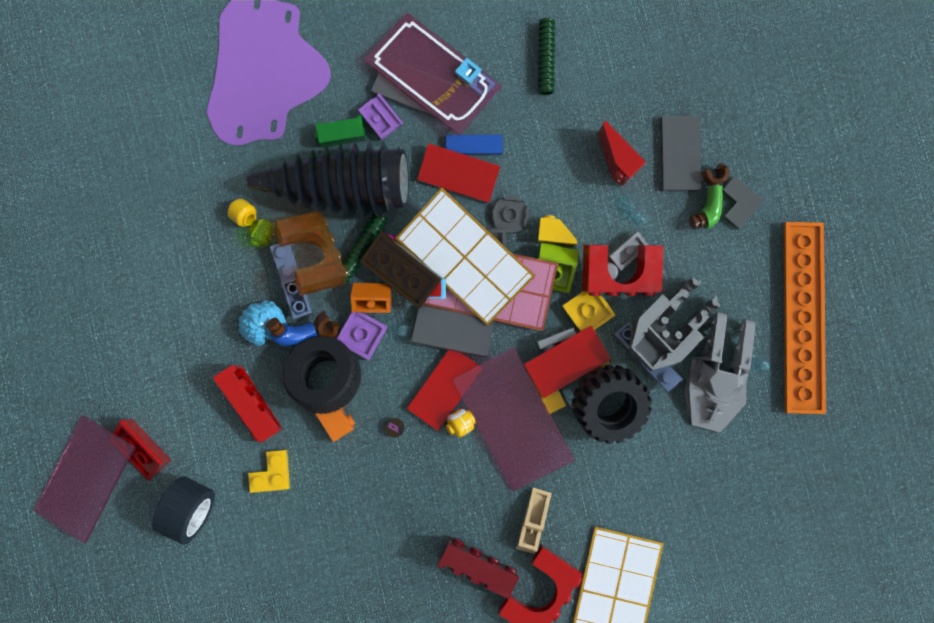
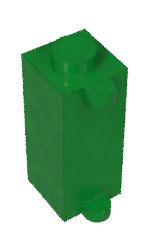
[314,114,366,148]

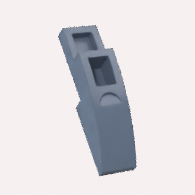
[270,240,312,319]
[614,321,682,393]

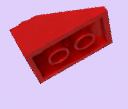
[598,121,646,186]

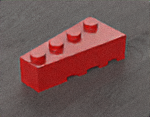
[213,365,283,443]

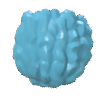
[238,301,286,346]

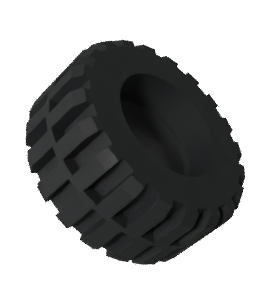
[572,365,652,444]

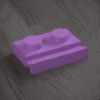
[358,93,403,140]

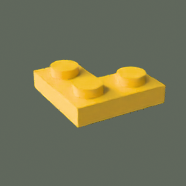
[248,450,290,493]

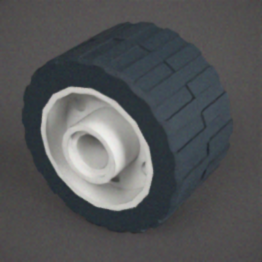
[152,476,215,545]

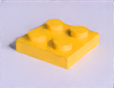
[562,291,616,332]

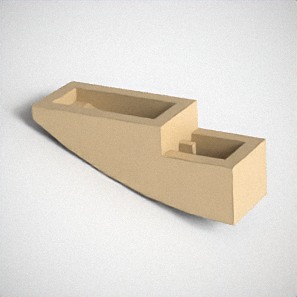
[516,488,552,554]

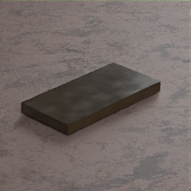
[359,231,443,309]

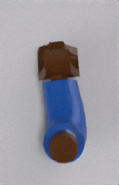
[266,311,339,346]

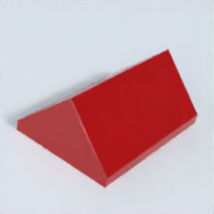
[110,419,171,481]

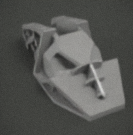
[684,312,755,432]

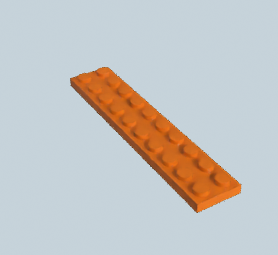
[783,222,826,414]

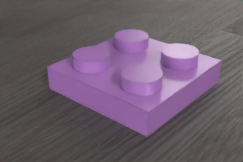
[337,312,388,360]

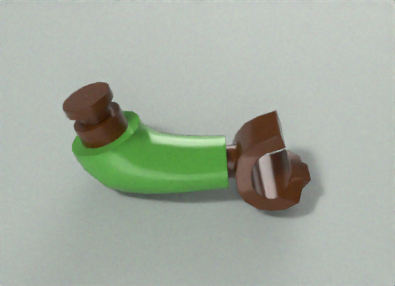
[689,163,729,229]

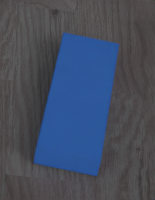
[446,135,503,155]

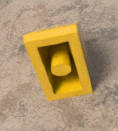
[537,215,577,247]

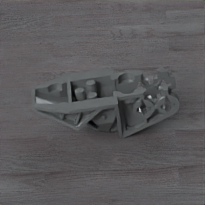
[629,277,720,371]

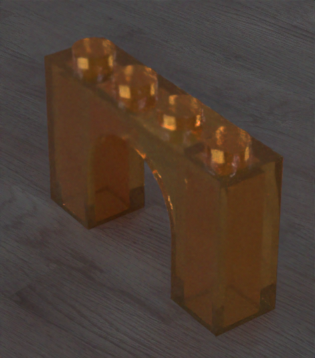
[275,211,348,296]

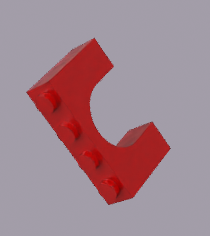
[582,245,664,296]
[498,544,583,623]

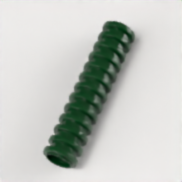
[538,18,555,95]
[334,212,388,283]

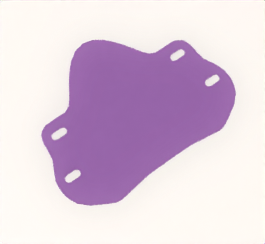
[207,0,331,145]

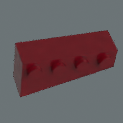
[438,537,519,599]

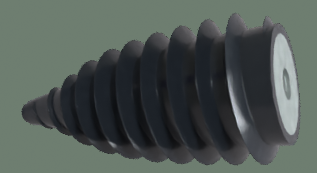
[246,141,409,217]

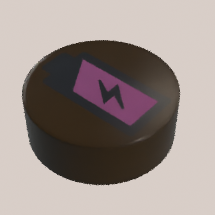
[385,418,405,438]

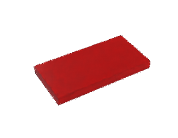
[417,143,501,203]
[524,325,611,398]
[407,350,483,431]

